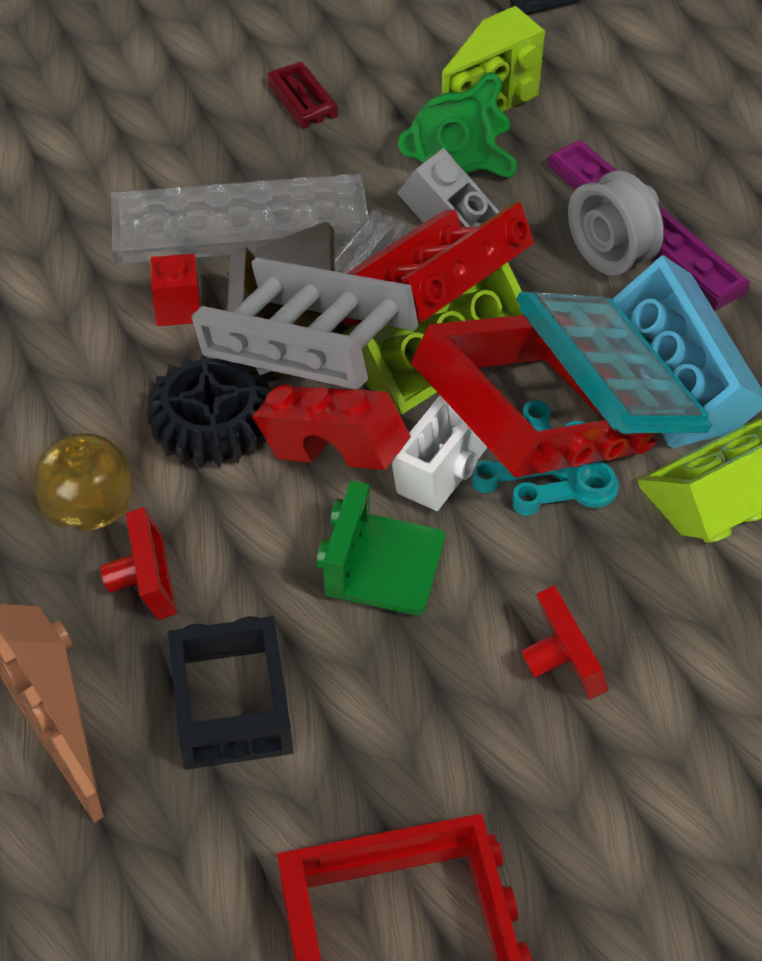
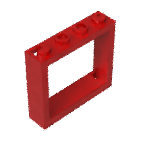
[411,315,658,478]
[277,813,532,961]

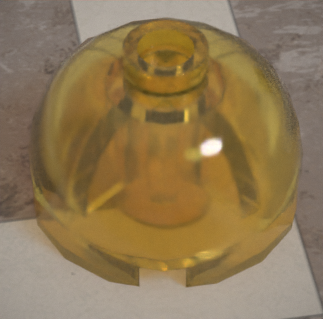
[34,433,134,531]

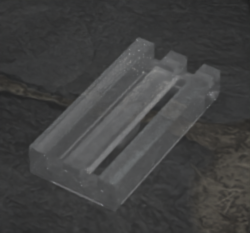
[335,209,410,273]

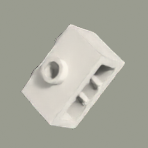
[392,396,487,511]

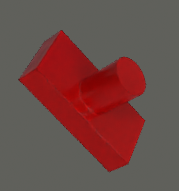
[100,507,178,621]
[520,585,609,700]

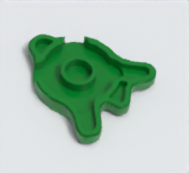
[398,73,517,178]

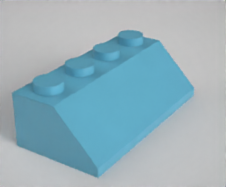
[599,255,762,448]

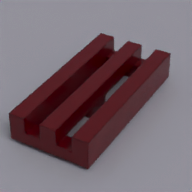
[267,61,338,129]

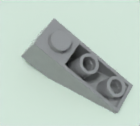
[397,148,500,228]

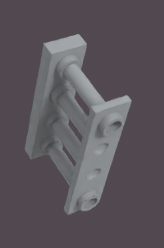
[191,257,419,390]

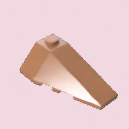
[0,604,104,823]

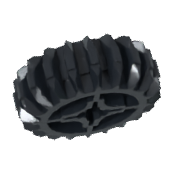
[146,355,271,469]

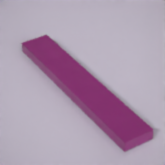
[548,139,750,311]

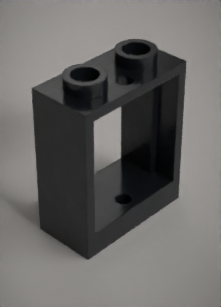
[168,616,293,770]

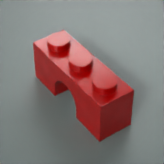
[252,385,411,470]

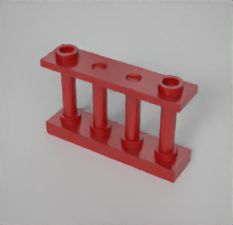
[343,202,534,325]

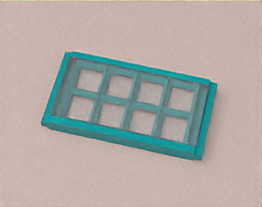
[516,292,712,433]

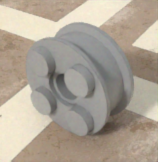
[568,171,664,276]

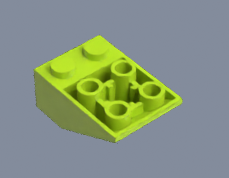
[442,6,545,112]

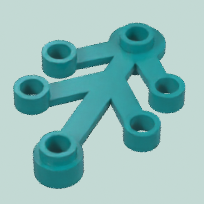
[471,400,619,516]

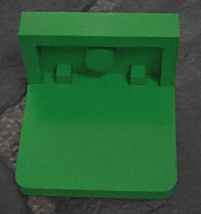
[316,480,445,615]

